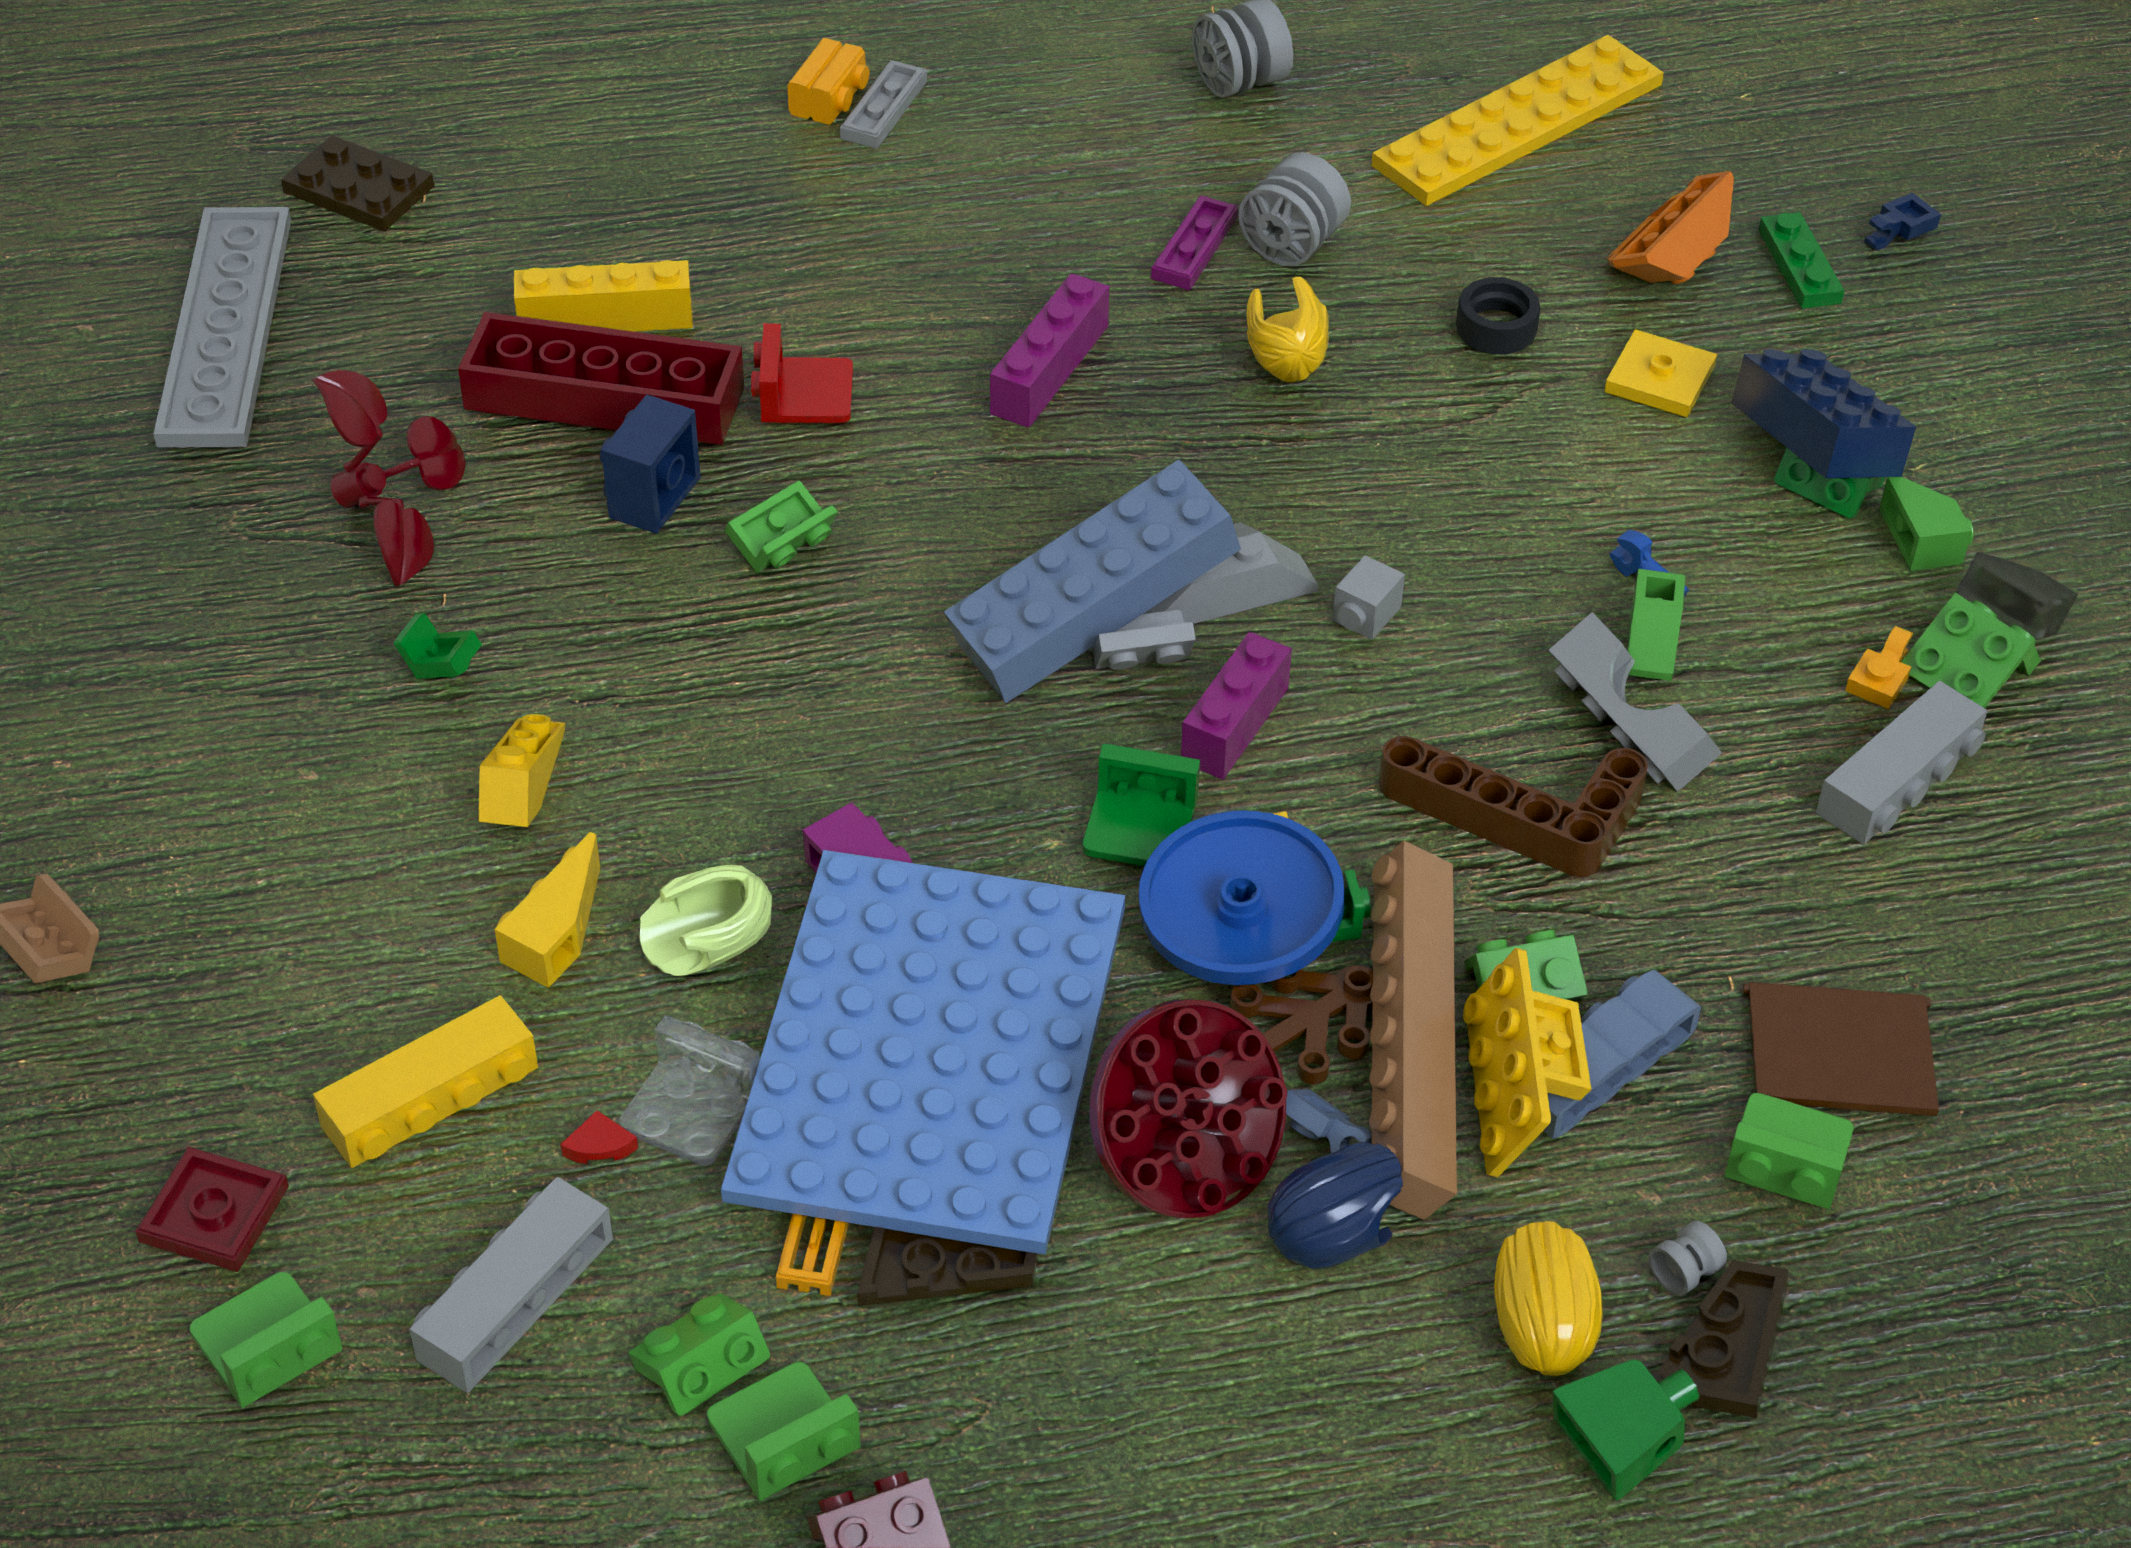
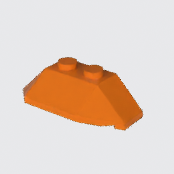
[1606,171,1734,284]

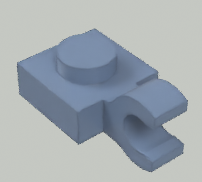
[1286,1089,1372,1153]

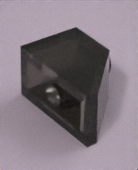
[1956,552,2078,640]

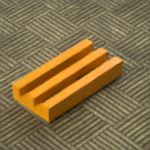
[776,1214,849,1296]

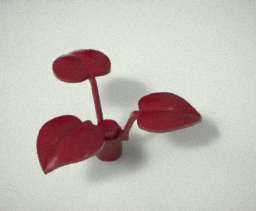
[312,370,466,586]

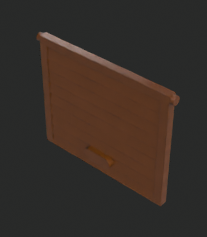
[1743,982,1939,1116]

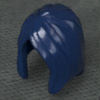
[1267,1142,1403,1270]

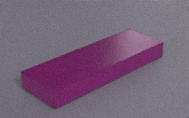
[1151,195,1238,290]

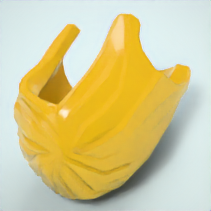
[1247,277,1329,382]
[1494,1221,1603,1376]

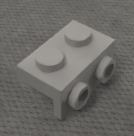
[1092,610,1196,670]

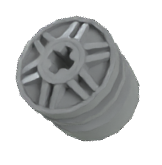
[1192,0,1294,98]
[1239,153,1351,266]

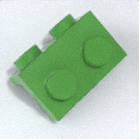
[724,480,838,573]
[1464,930,1588,1000]
[628,1293,770,1416]

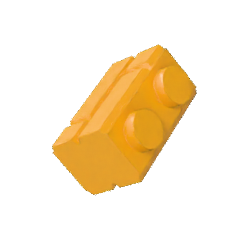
[787,38,870,125]

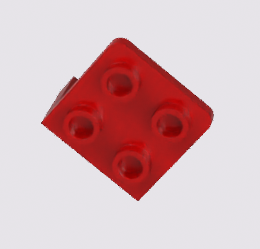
[751,323,853,424]

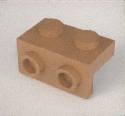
[0,873,99,983]

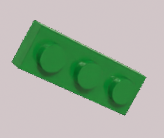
[1758,212,1845,309]

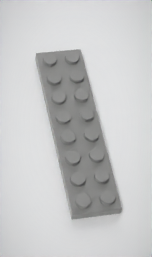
[153,207,291,448]

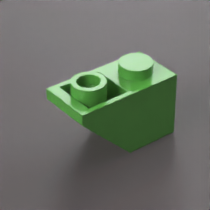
[1627,569,1686,681]

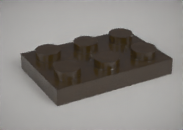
[281,135,434,232]

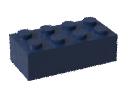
[1731,349,1916,478]

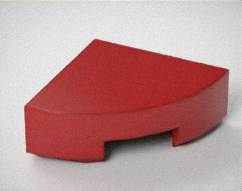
[560,1110,638,1164]

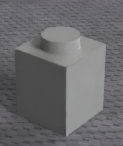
[1332,555,1405,640]

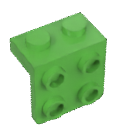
[1902,592,2041,708]
[1724,1093,1854,1210]
[190,1272,343,1408]
[707,1362,860,1501]

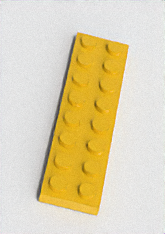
[1371,35,1664,206]

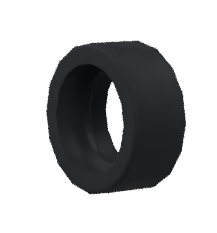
[1456,277,1541,354]

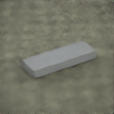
[840,60,927,149]

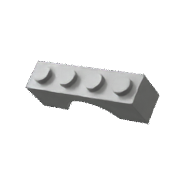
[1549,612,1722,792]

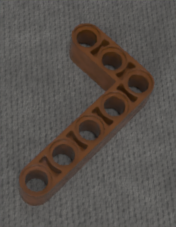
[1379,736,1648,877]

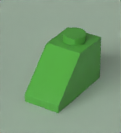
[1879,477,1974,571]

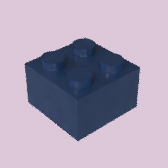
[599,394,701,534]

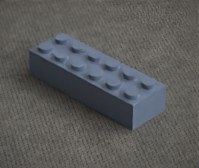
[944,459,1241,703]

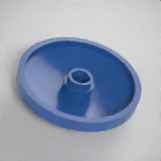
[1139,810,1344,985]

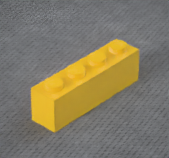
[514,260,693,332]
[313,995,538,1168]

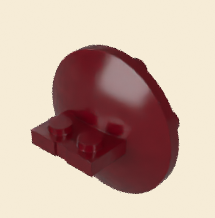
[1090,999,1287,1218]

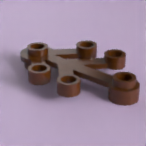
[1230,965,1373,1084]

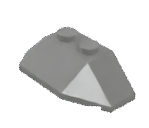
[1143,522,1318,624]

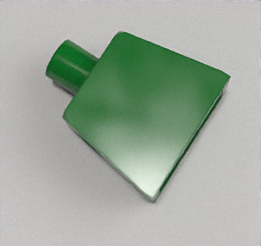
[1553,1359,1699,1501]

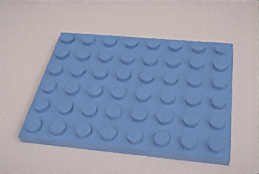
[721,850,1125,1255]

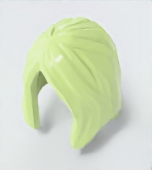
[639,865,772,976]

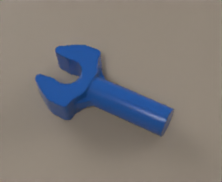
[1609,529,1689,597]

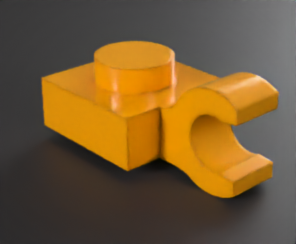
[1845,626,1913,709]

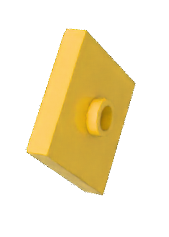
[1604,329,1717,418]

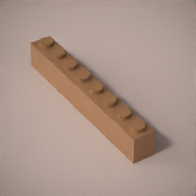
[1369,840,1457,1220]

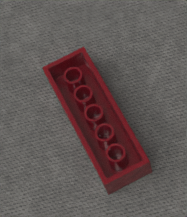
[458,312,745,445]

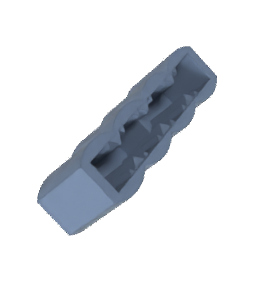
[1543,970,1701,1139]

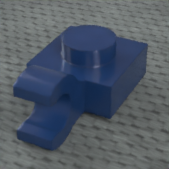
[1864,193,1941,250]

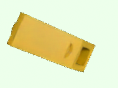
[479,714,566,827]
[494,832,600,988]

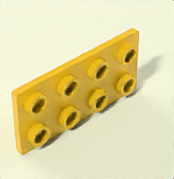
[1463,948,1592,1177]

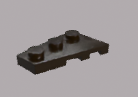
[857,1227,1040,1306]

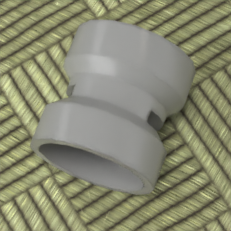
[1648,1220,1727,1296]

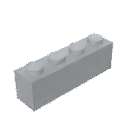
[1816,681,1988,845]
[409,1177,613,1394]

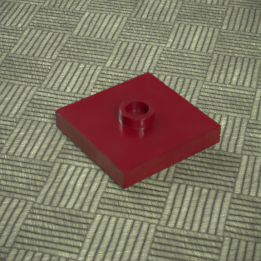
[135,1146,289,1272]

